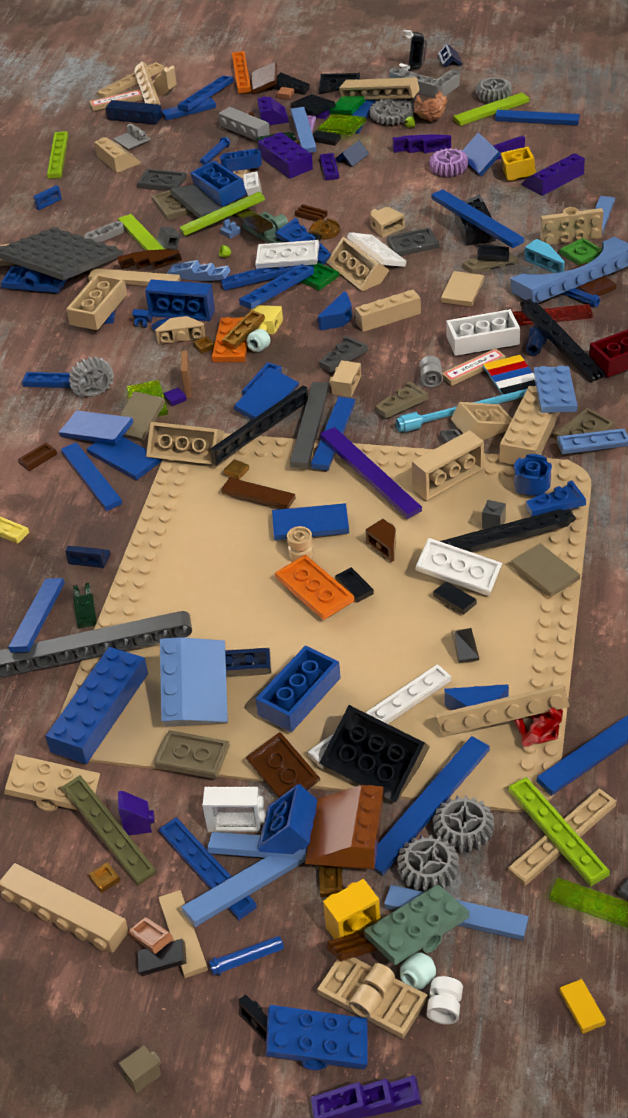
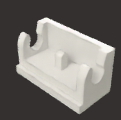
[243,171,262,196]

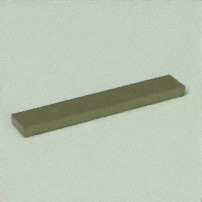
[62,775,157,886]

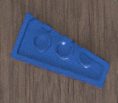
[275,218,331,265]

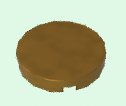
[310,219,340,240]

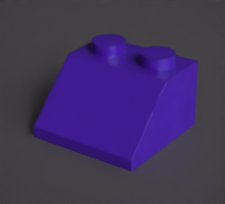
[257,96,289,125]

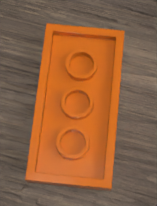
[212,317,248,362]
[275,554,354,620]

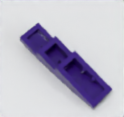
[392,134,451,154]
[311,1075,422,1118]

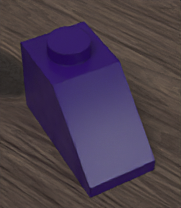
[118,791,155,835]

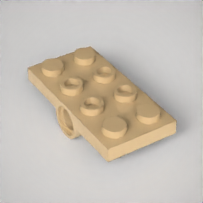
[540,207,603,245]
[4,754,100,811]
[317,958,428,1039]

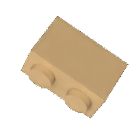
[329,360,361,397]

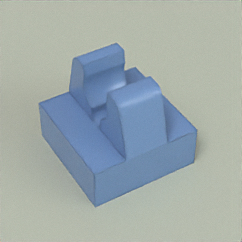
[220,219,241,239]

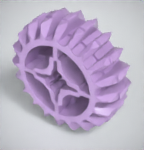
[429,148,468,178]

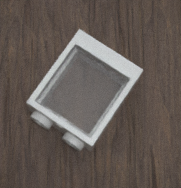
[202,787,266,832]

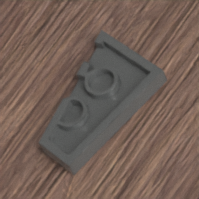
[319,336,368,372]

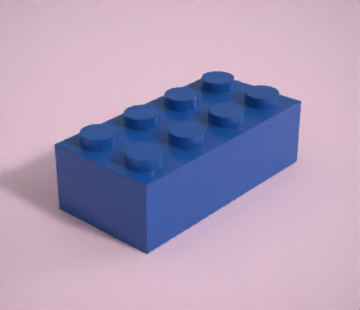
[190,160,247,207]
[145,279,215,321]
[255,645,341,733]

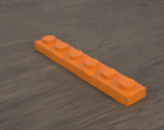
[232,51,251,94]

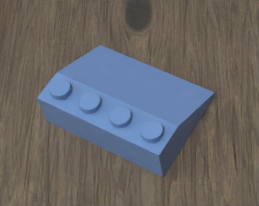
[160,637,228,727]

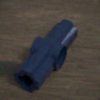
[526,324,547,356]

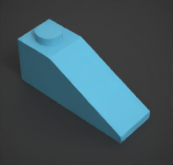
[524,239,565,273]

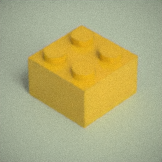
[500,147,536,181]
[323,879,381,939]

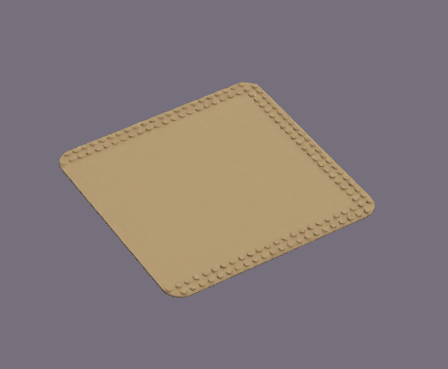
[58,433,591,812]

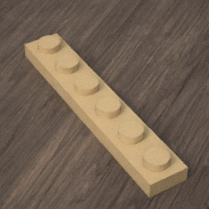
[134,61,160,105]
[437,684,570,736]

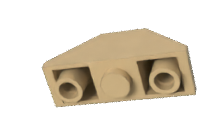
[152,65,177,96]
[155,316,206,344]

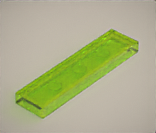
[550,877,628,928]

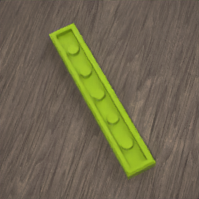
[453,92,529,126]
[47,131,69,179]
[180,192,265,236]
[118,214,165,251]
[508,777,610,887]

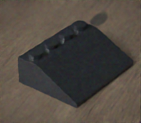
[319,705,430,803]

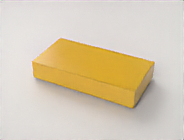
[559,979,606,1034]

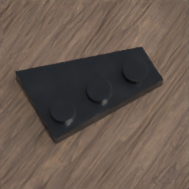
[269,72,310,95]
[319,73,360,95]

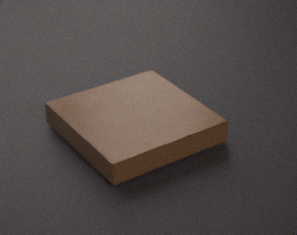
[181,351,192,398]

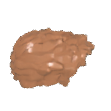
[413,91,448,122]

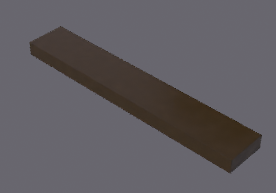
[232,208,273,233]

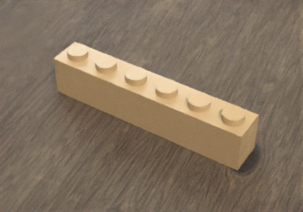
[339,77,420,100]
[0,863,129,954]

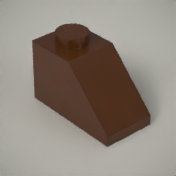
[366,519,396,562]

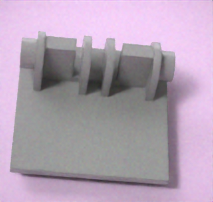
[113,123,151,150]

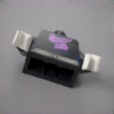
[399,30,427,71]

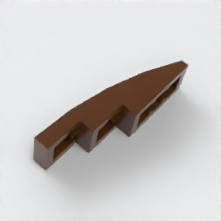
[117,249,182,270]

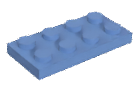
[534,366,577,413]

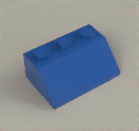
[258,784,318,854]

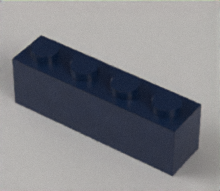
[105,100,162,125]
[225,648,272,676]

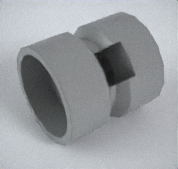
[419,356,443,388]

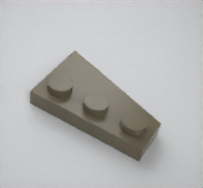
[463,253,519,274]
[376,381,429,418]

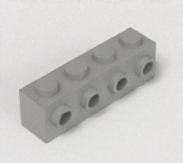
[218,107,270,141]

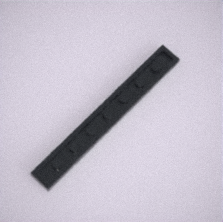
[210,386,308,465]

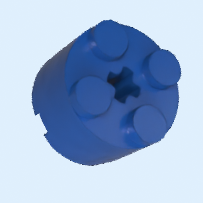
[514,454,552,496]

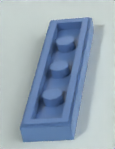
[595,196,615,234]
[556,428,628,454]

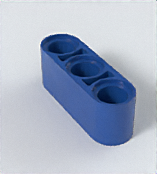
[220,149,262,171]

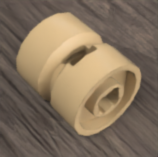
[287,526,314,561]

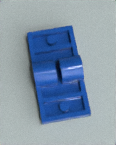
[1,266,67,293]
[266,1005,368,1070]

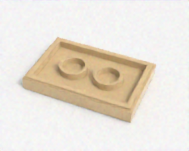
[441,271,484,307]

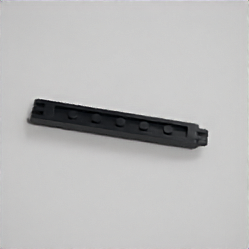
[520,299,606,382]
[440,509,576,552]

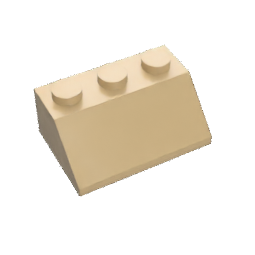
[94,137,141,173]

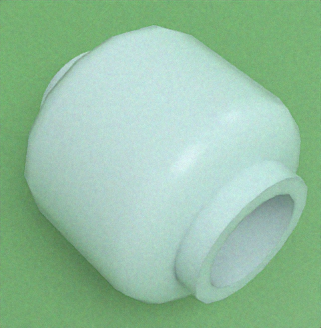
[246,329,270,353]
[400,952,436,990]

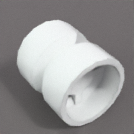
[427,976,463,1025]

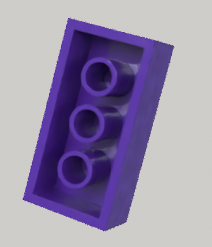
[258,132,313,179]

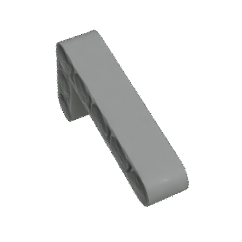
[389,68,460,98]

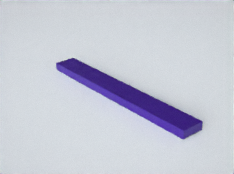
[320,427,422,519]

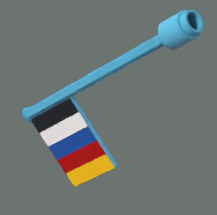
[396,355,536,433]

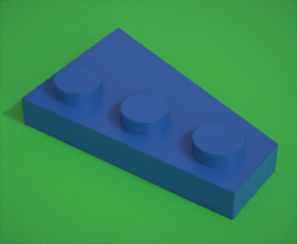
[526,480,586,516]

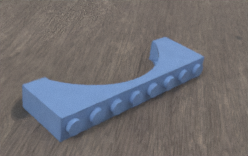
[510,237,628,303]

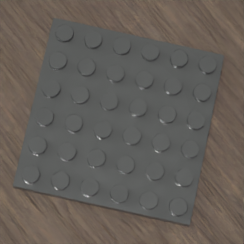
[0,227,123,280]

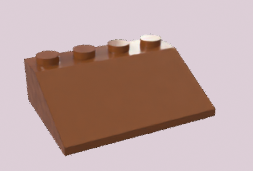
[305,785,383,869]

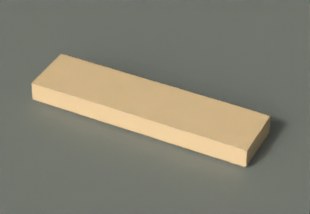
[158,890,208,978]

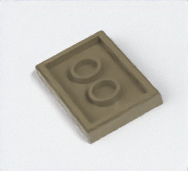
[152,190,192,220]
[120,391,165,442]
[553,408,615,453]
[511,543,580,598]
[154,730,230,779]

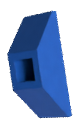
[317,291,352,330]
[444,684,509,710]

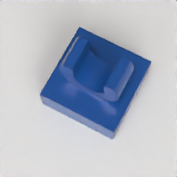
[132,309,153,328]

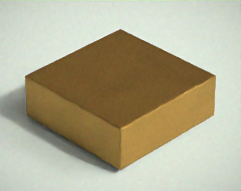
[193,336,215,354]
[224,459,249,480]
[88,862,120,894]

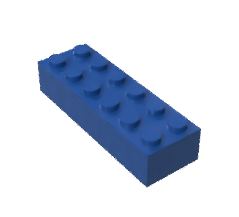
[45,647,148,764]

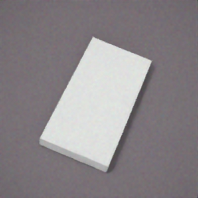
[347,232,407,267]
[255,240,319,269]
[415,538,502,596]

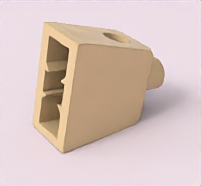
[370,207,405,238]

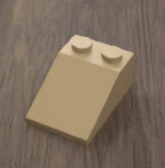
[451,402,512,440]

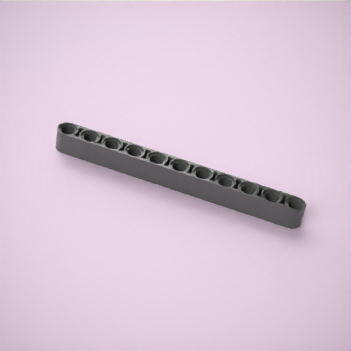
[0,611,192,678]

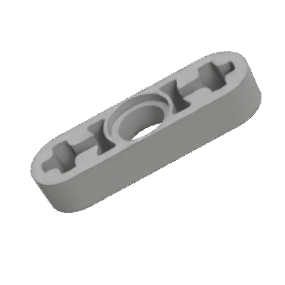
[84,221,124,242]

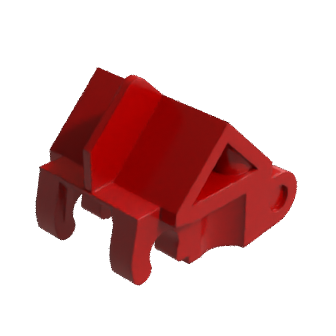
[512,708,563,747]

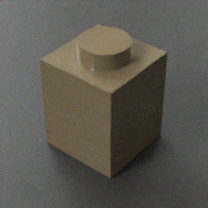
[119,1045,162,1094]

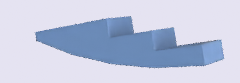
[167,260,231,281]

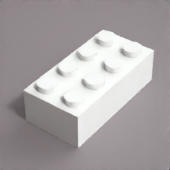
[446,309,520,356]

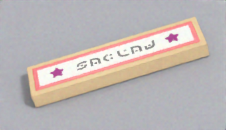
[89,89,144,111]
[442,348,506,386]

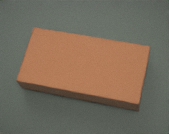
[128,917,173,954]

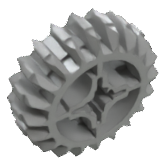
[475,77,512,104]
[68,356,114,398]
[433,795,494,853]
[397,834,459,892]

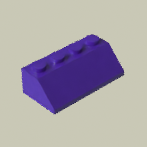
[522,153,585,196]

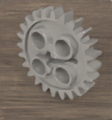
[370,98,414,125]

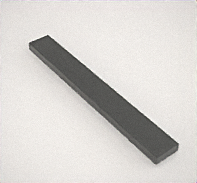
[290,382,329,468]

